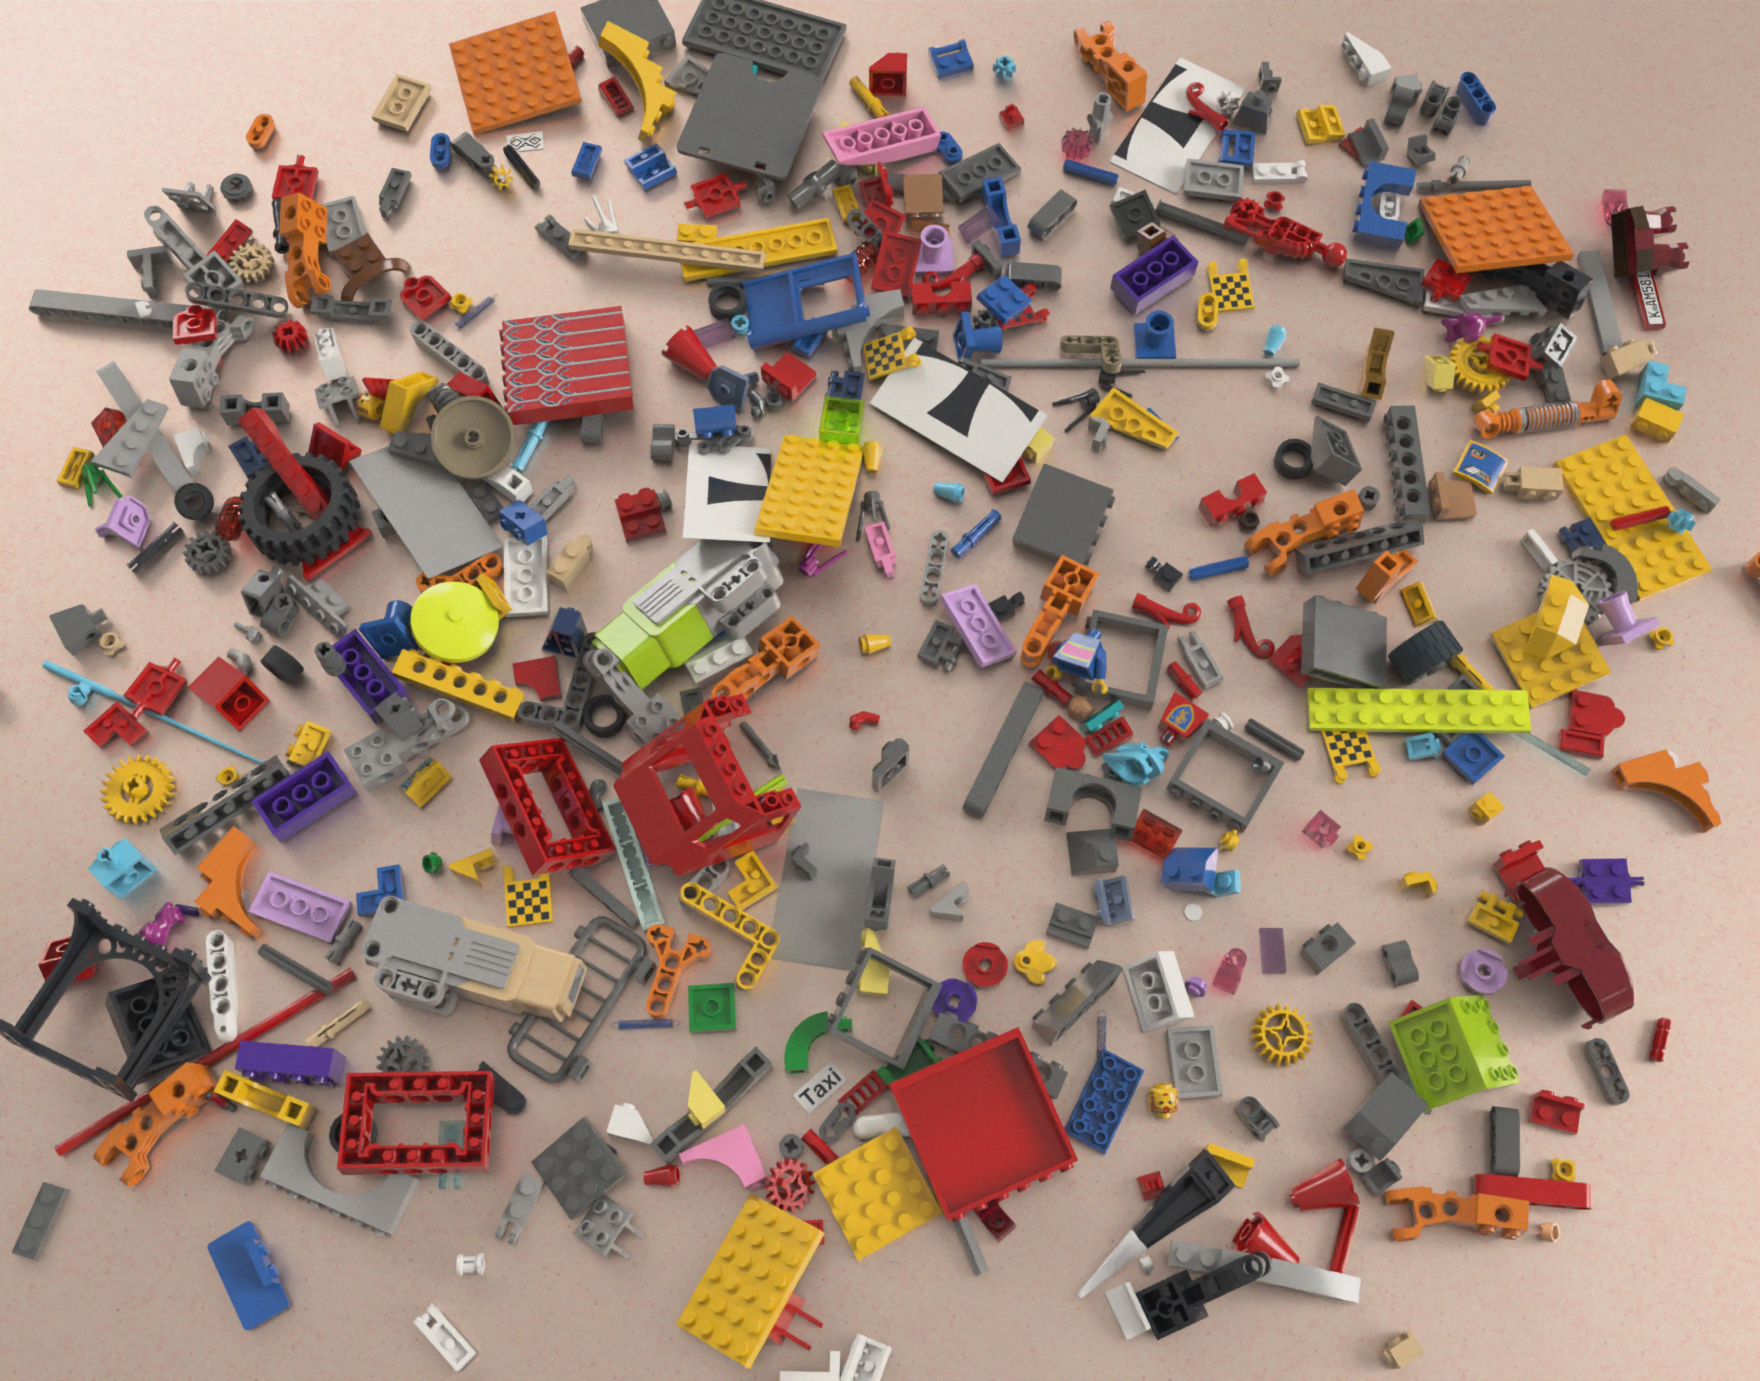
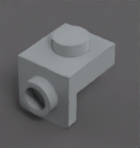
[1088,416,1110,452]

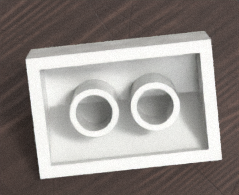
[683,633,754,691]
[1123,951,1194,1032]

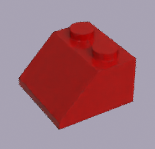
[869,52,908,97]
[38,936,98,981]

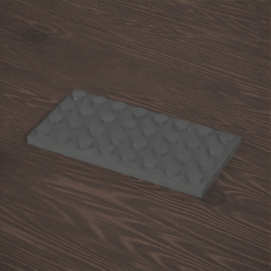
[682,0,847,83]

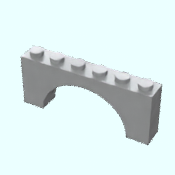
[260,1123,419,1237]

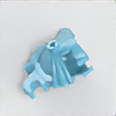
[1103,742,1169,786]

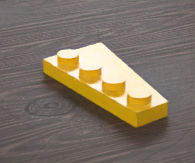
[1089,387,1179,450]

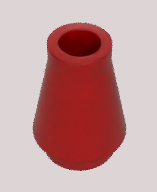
[643,1163,680,1188]

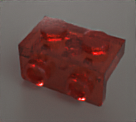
[91,407,127,447]
[1131,808,1183,859]

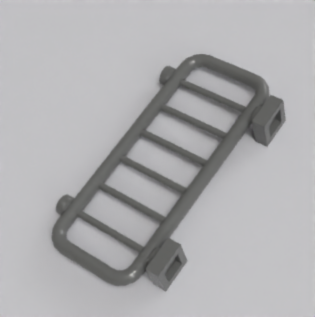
[507,916,657,1084]

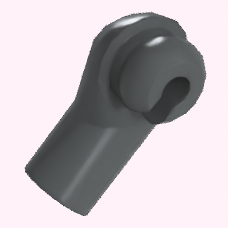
[589,779,607,812]

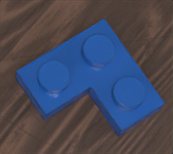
[356,864,404,917]

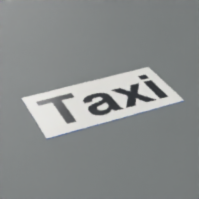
[792,1062,848,1114]

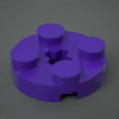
[932,978,977,1023]

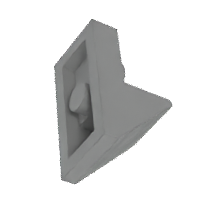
[929,881,970,921]

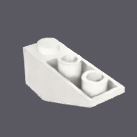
[1341,32,1391,87]
[313,327,347,381]
[482,466,533,502]

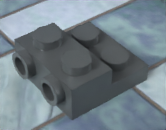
[872,738,910,793]

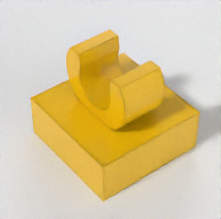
[1471,390,1501,413]

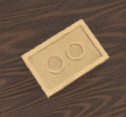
[371,73,432,132]

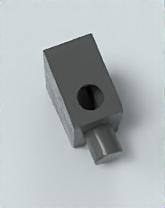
[1232,90,1273,135]
[240,567,284,618]
[49,604,108,656]

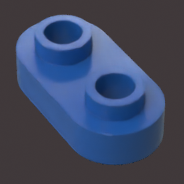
[937,131,963,165]
[430,133,451,169]

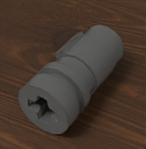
[315,642,346,677]

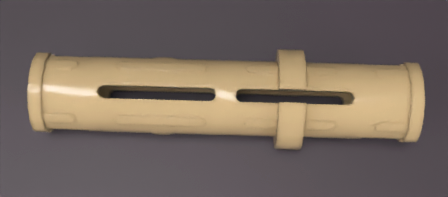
[304,997,371,1047]

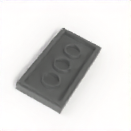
[938,143,1022,203]

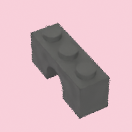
[220,392,290,426]

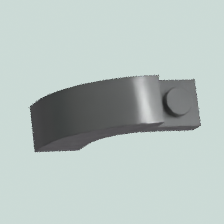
[1571,544,1638,604]
[864,857,896,931]

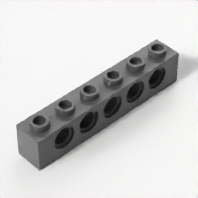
[1383,405,1430,524]
[1295,518,1424,575]
[159,755,290,855]
[927,1011,1068,1099]

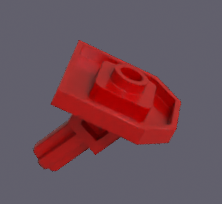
[1269,635,1312,687]

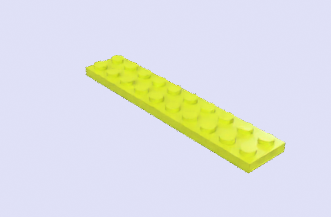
[1307,688,1531,734]

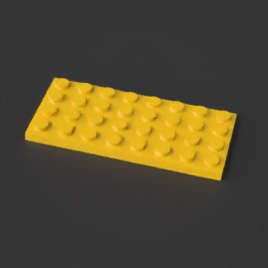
[1553,434,1713,602]
[754,435,864,547]

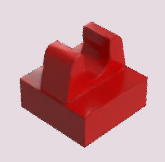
[999,104,1025,131]
[1136,1171,1165,1202]

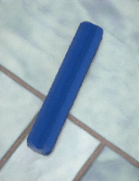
[1063,159,1119,185]
[1188,556,1249,580]

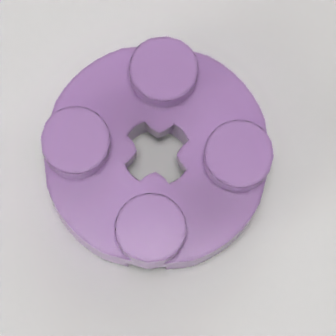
[1459,948,1508,995]

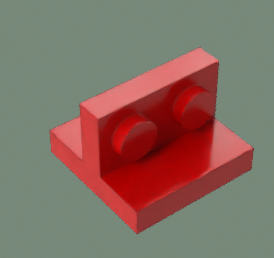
[308,422,362,473]

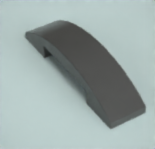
[310,295,392,323]

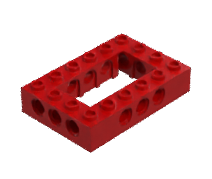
[479,738,617,876]
[337,1071,495,1175]

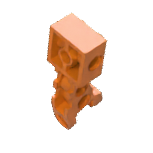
[1073,21,1148,112]
[279,192,331,309]
[1244,489,1364,577]
[1020,555,1100,670]
[711,615,821,700]
[93,1062,219,1188]
[1384,1186,1529,1242]

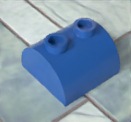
[693,404,737,438]

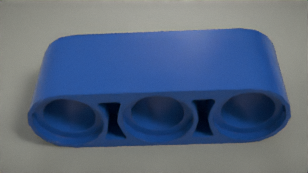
[1455,72,1496,126]

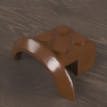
[333,233,411,301]

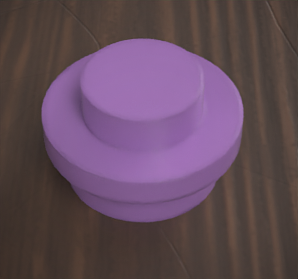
[1185,976,1207,997]

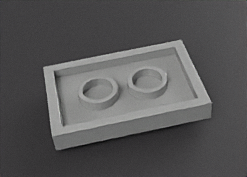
[1183,158,1244,201]
[321,195,366,256]
[1166,1025,1223,1100]

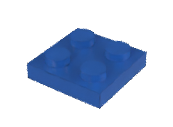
[976,275,1032,324]
[1441,733,1505,785]

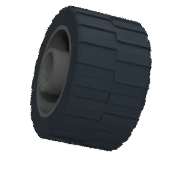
[1388,620,1463,685]

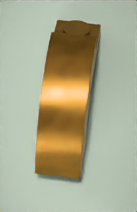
[1360,327,1395,400]

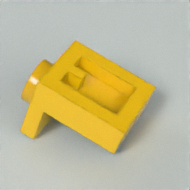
[1469,791,1505,825]

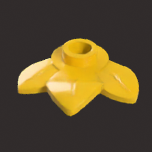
[1013,940,1057,985]

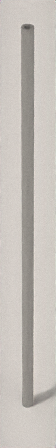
[981,359,1300,367]

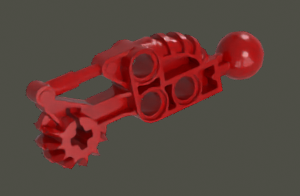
[1223,197,1347,267]

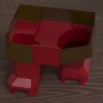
[1611,206,1690,278]

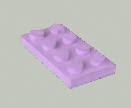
[939,584,1017,668]
[248,871,352,944]

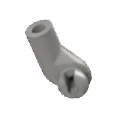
[227,648,252,675]

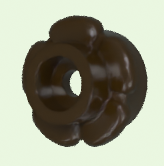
[1239,511,1260,531]

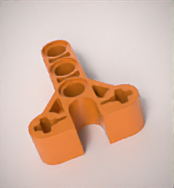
[416,553,504,594]
[646,924,712,1020]

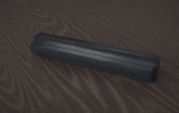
[503,144,541,189]

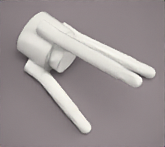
[584,195,619,234]

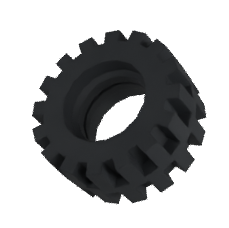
[174,483,214,520]

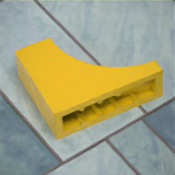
[380,371,439,435]

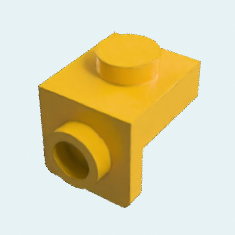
[1399,871,1438,898]

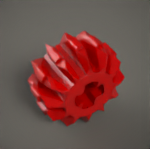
[272,319,308,354]

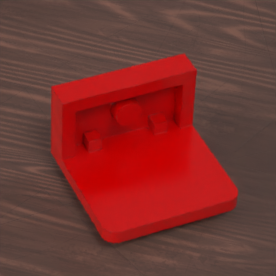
[859,161,894,208]
[760,353,816,402]
[1493,840,1545,903]

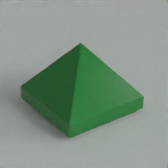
[1405,217,1425,245]

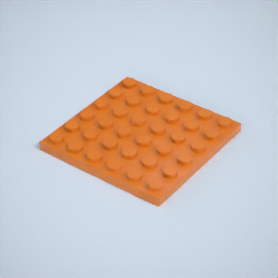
[449,11,582,136]
[1418,186,1574,273]

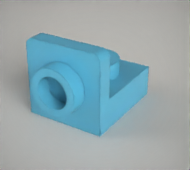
[1405,732,1442,761]
[1206,870,1241,897]

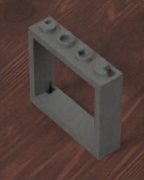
[1073,609,1169,710]
[1167,719,1285,833]
[825,947,942,1070]

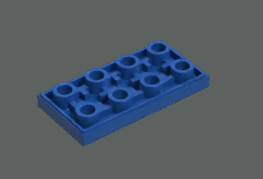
[1064,1048,1145,1155]

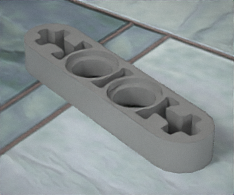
[920,530,949,607]

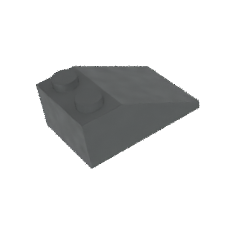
[1310,415,1362,486]
[1343,1072,1429,1161]

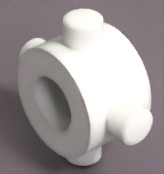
[1139,1254,1154,1275]

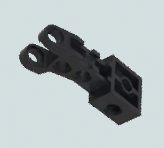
[1475,261,1593,320]
[1135,1251,1273,1340]

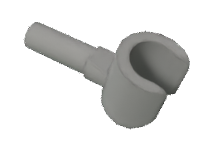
[234,622,261,642]

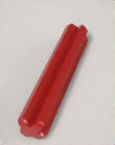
[1610,506,1671,531]
[1330,1206,1359,1274]

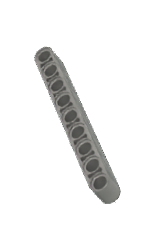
[28,289,192,330]
[96,361,198,502]

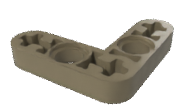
[1060,335,1122,374]

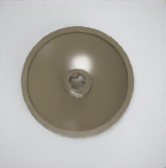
[431,396,516,480]

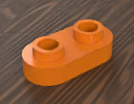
[246,114,275,149]

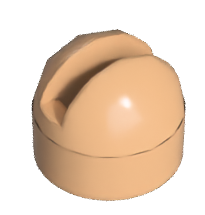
[1539,1222,1560,1243]

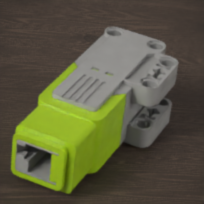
[591,539,784,690]

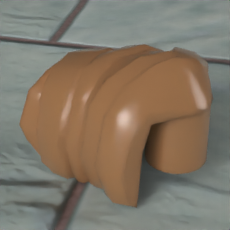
[1068,695,1095,722]

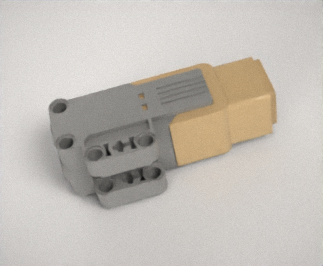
[361,896,587,1022]

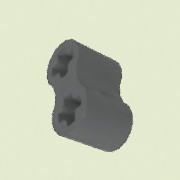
[1384,85,1415,126]
[650,423,675,461]
[1381,940,1419,987]

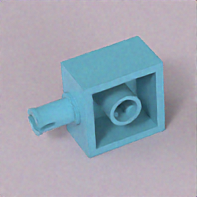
[88,838,157,899]

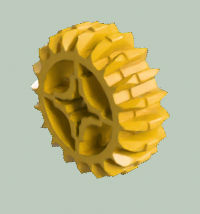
[1251,1003,1314,1067]

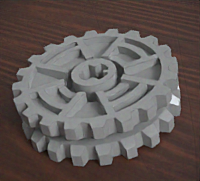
[1537,558,1613,625]

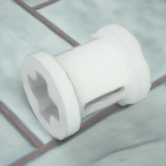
[456,1252,485,1276]

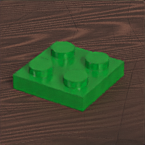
[688,983,736,1033]

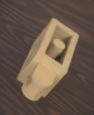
[1599,338,1658,379]
[1503,466,1564,501]
[546,534,593,592]

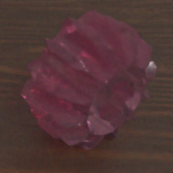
[1061,127,1094,161]

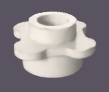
[1265,367,1289,388]

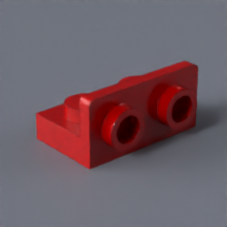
[1528,1090,1586,1135]

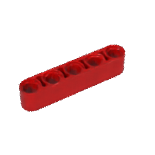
[1474,1174,1593,1210]

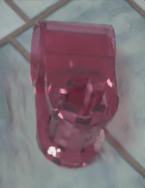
[1601,189,1628,226]
[1212,948,1247,995]

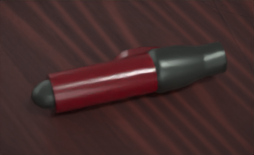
[205,1091,237,1112]

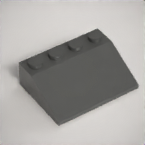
[1031,960,1123,1046]

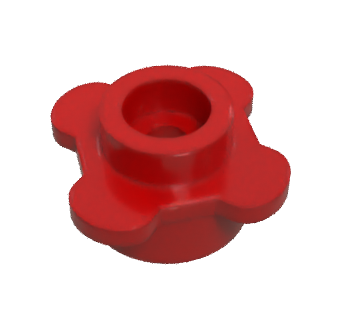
[1264,191,1285,211]

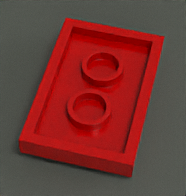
[871,230,922,299]

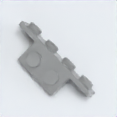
[285,575,350,640]

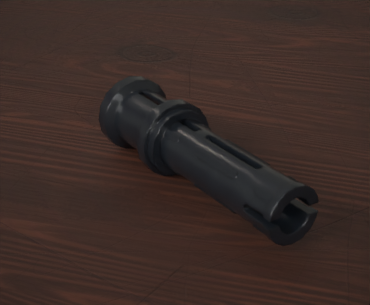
[271,199,289,254]

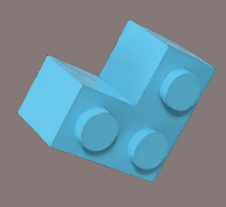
[1634,360,1687,411]

